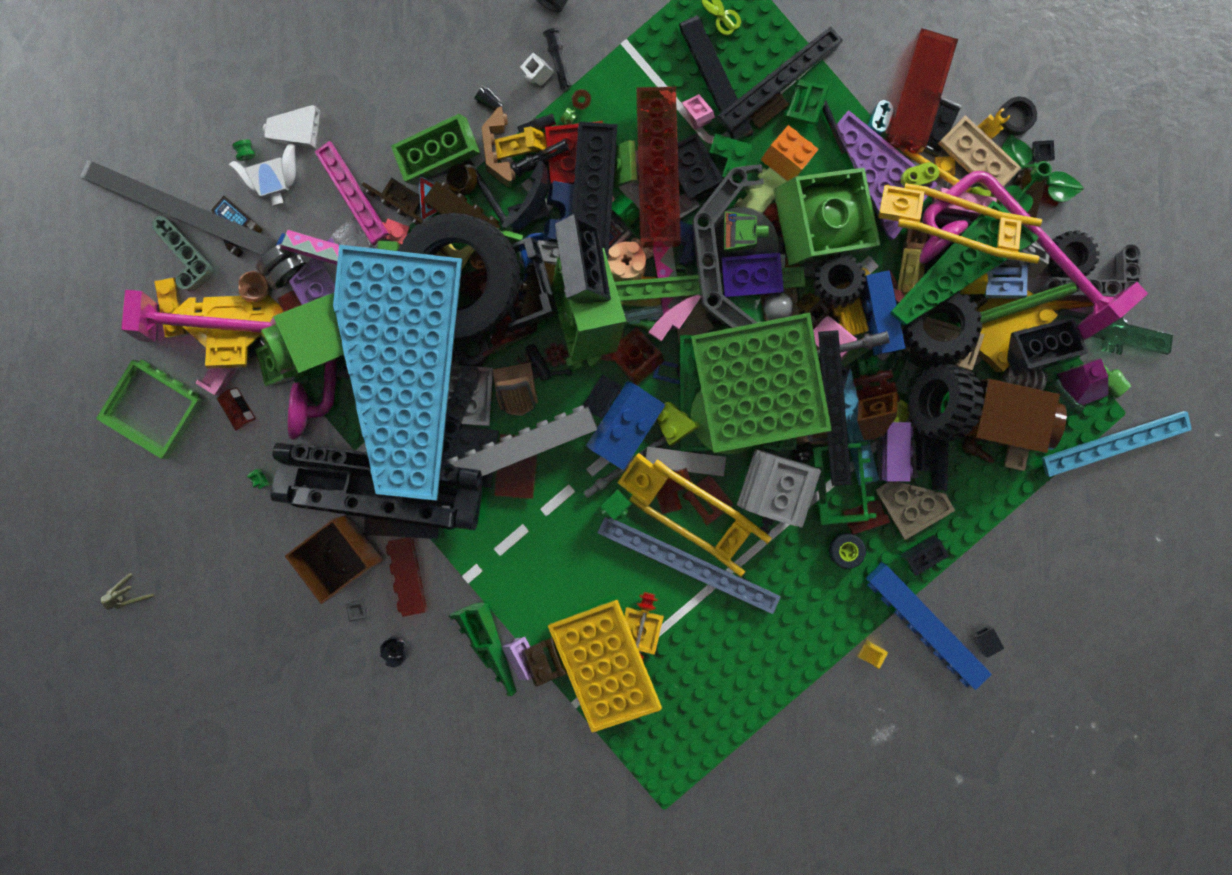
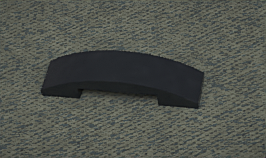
[502,161,550,233]

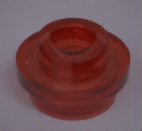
[572,89,591,109]

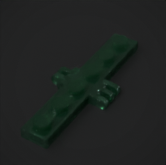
[1057,308,1173,355]

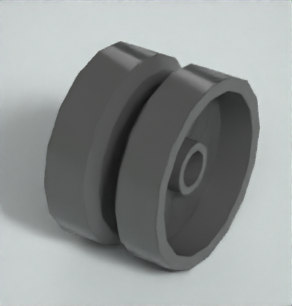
[256,243,307,290]

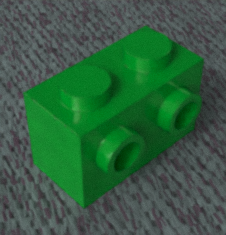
[601,488,631,520]

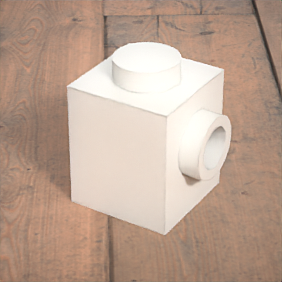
[520,53,554,86]

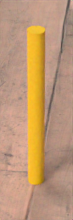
[903,147,972,193]

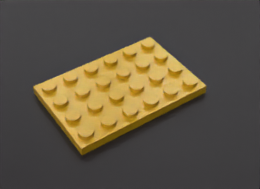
[548,600,662,733]

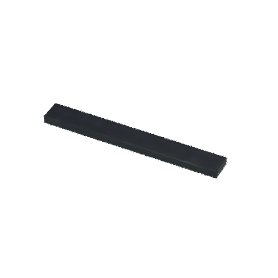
[717,26,843,133]
[818,330,852,486]

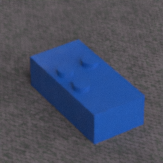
[861,270,905,356]
[586,381,665,470]

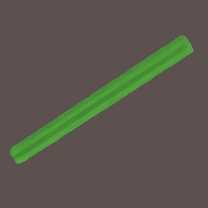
[980,282,1077,324]

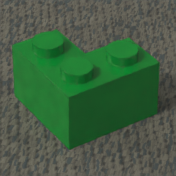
[709,133,753,183]

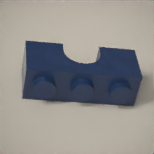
[543,181,574,243]

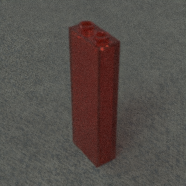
[885,28,958,154]

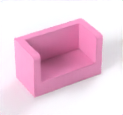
[196,368,238,396]

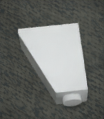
[263,105,320,148]

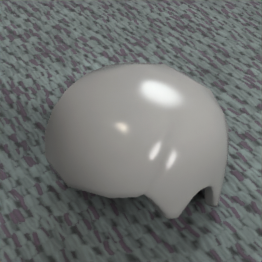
[763,293,794,320]

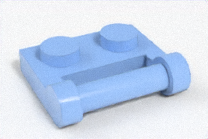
[986,265,1028,299]

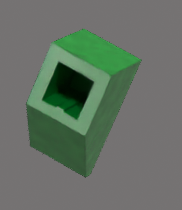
[612,193,649,239]

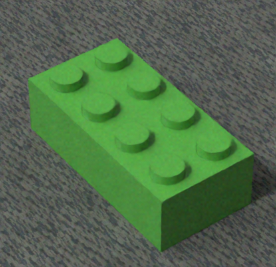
[391,114,480,185]

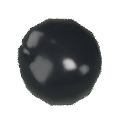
[380,636,409,668]

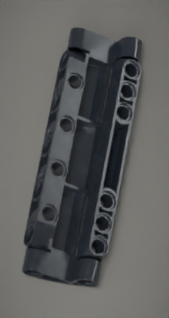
[270,442,482,531]

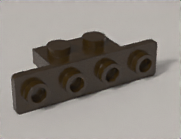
[361,177,425,225]

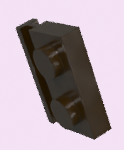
[748,93,789,130]

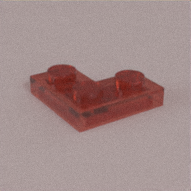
[656,468,691,514]

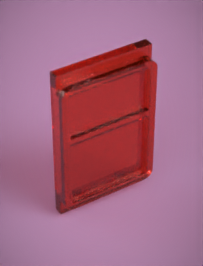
[495,434,537,499]

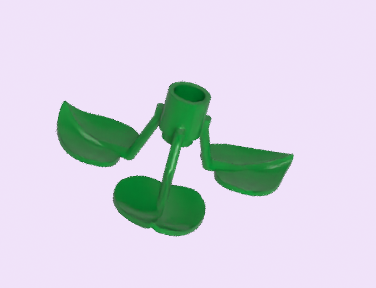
[1000,134,1084,214]

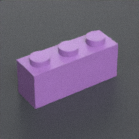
[882,422,914,481]

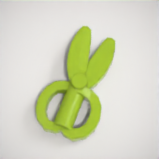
[701,0,741,36]

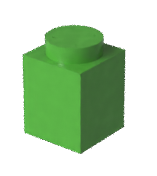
[261,293,344,376]

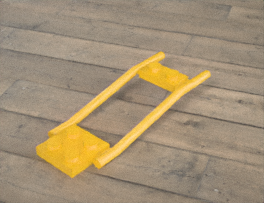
[878,183,1042,264]
[618,453,772,577]

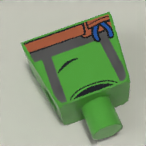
[724,211,769,253]

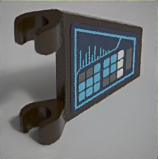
[211,195,263,257]

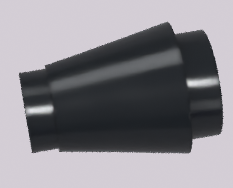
[474,86,504,111]

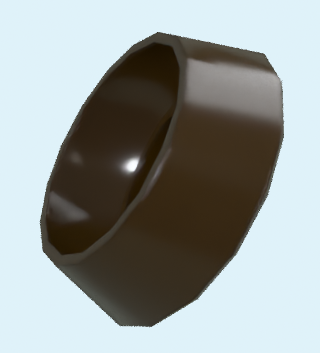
[446,163,477,196]

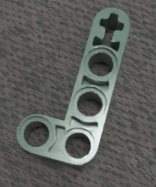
[152,216,214,292]

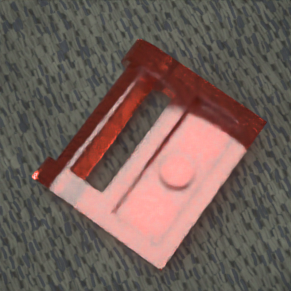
[682,475,734,526]

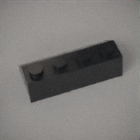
[555,214,611,304]
[1007,317,1088,377]

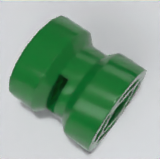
[855,356,879,378]

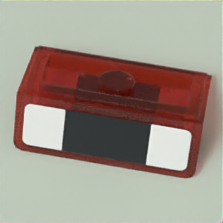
[216,387,256,431]

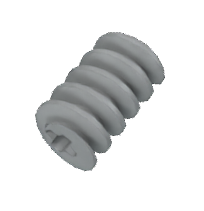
[1002,365,1048,390]

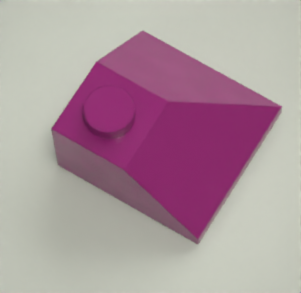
[1057,359,1108,410]

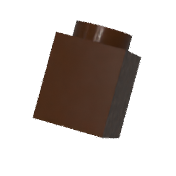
[963,379,1067,453]
[285,515,383,604]

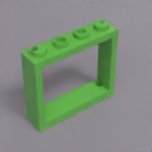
[96,359,204,459]

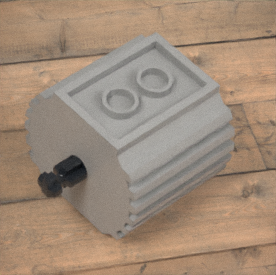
[737,449,821,534]

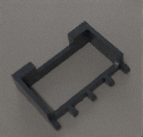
[506,237,559,332]

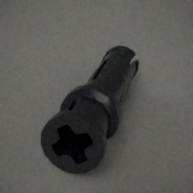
[543,28,572,89]
[512,139,570,178]

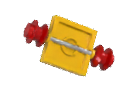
[624,592,664,659]

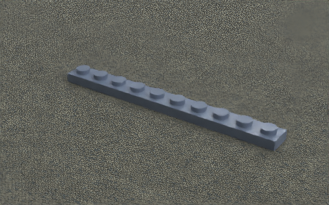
[598,517,781,614]

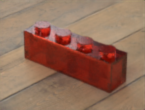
[386,537,428,617]

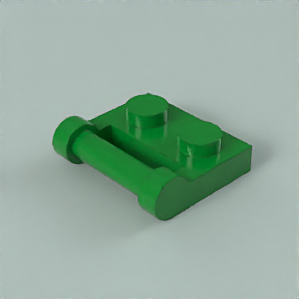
[784,79,829,126]

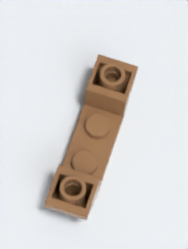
[481,107,515,187]

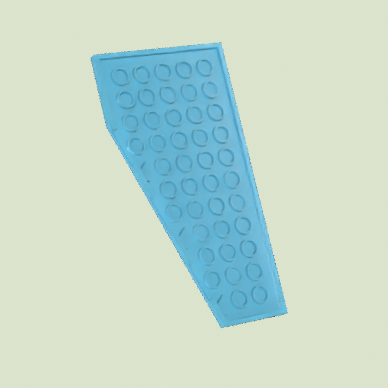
[333,245,462,500]

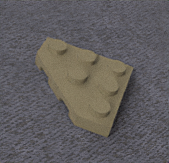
[874,481,955,540]

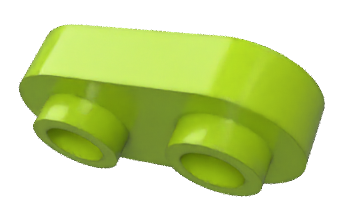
[900,162,939,186]

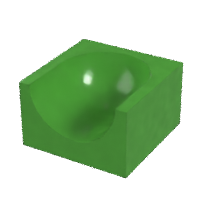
[773,168,880,266]
[552,248,626,362]

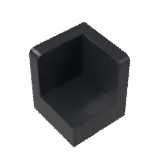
[971,626,1004,658]

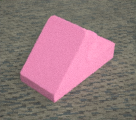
[682,95,715,129]

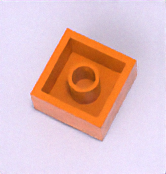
[761,125,819,181]

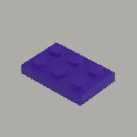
[721,253,784,298]

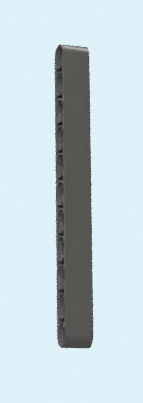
[80,160,278,256]

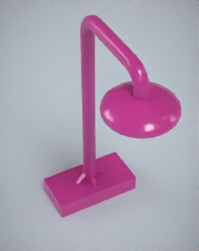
[919,171,1148,340]
[121,290,338,440]

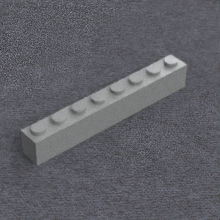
[446,405,597,488]

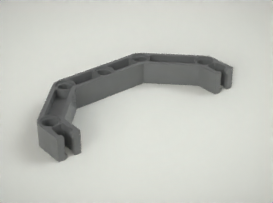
[692,164,764,328]

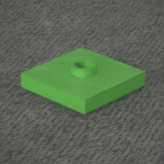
[613,141,637,188]

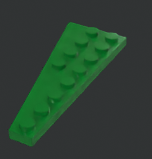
[890,200,1039,326]

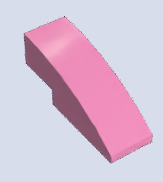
[648,294,701,342]

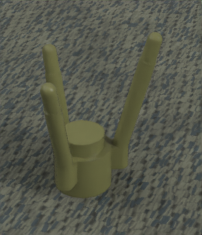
[101,573,154,610]

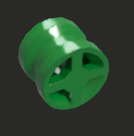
[232,139,256,161]

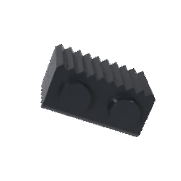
[583,374,622,419]

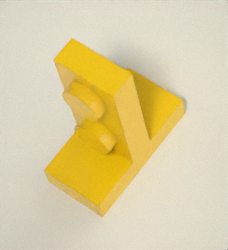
[495,126,547,160]

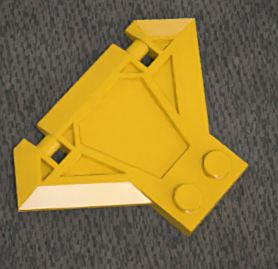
[171,295,286,369]

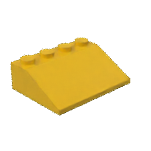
[977,290,1058,372]

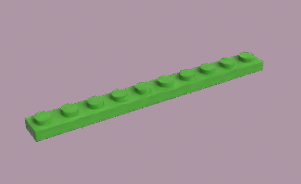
[615,267,805,302]

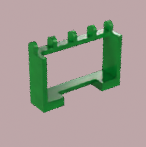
[813,441,876,525]

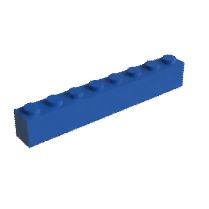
[865,562,992,690]

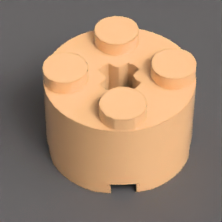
[608,242,646,282]

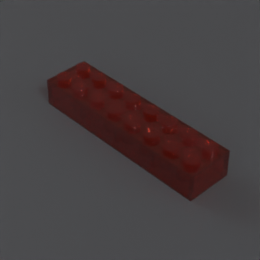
[636,87,681,248]

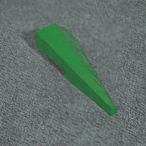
[449,602,517,696]

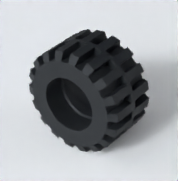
[1046,230,1100,278]
[813,254,866,308]

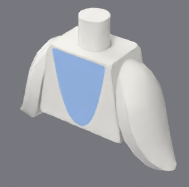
[228,144,297,207]

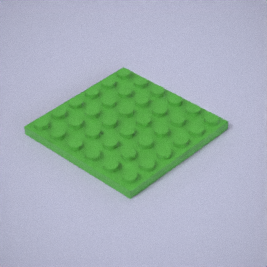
[691,313,832,453]

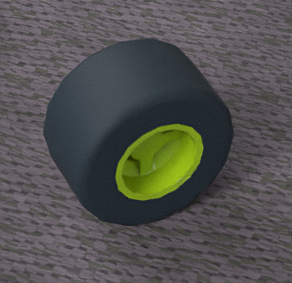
[829,533,866,569]

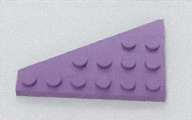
[835,110,938,241]

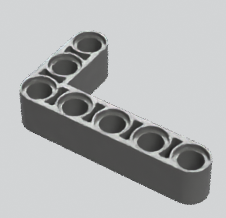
[1040,244,1142,302]

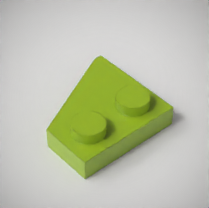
[656,402,700,445]

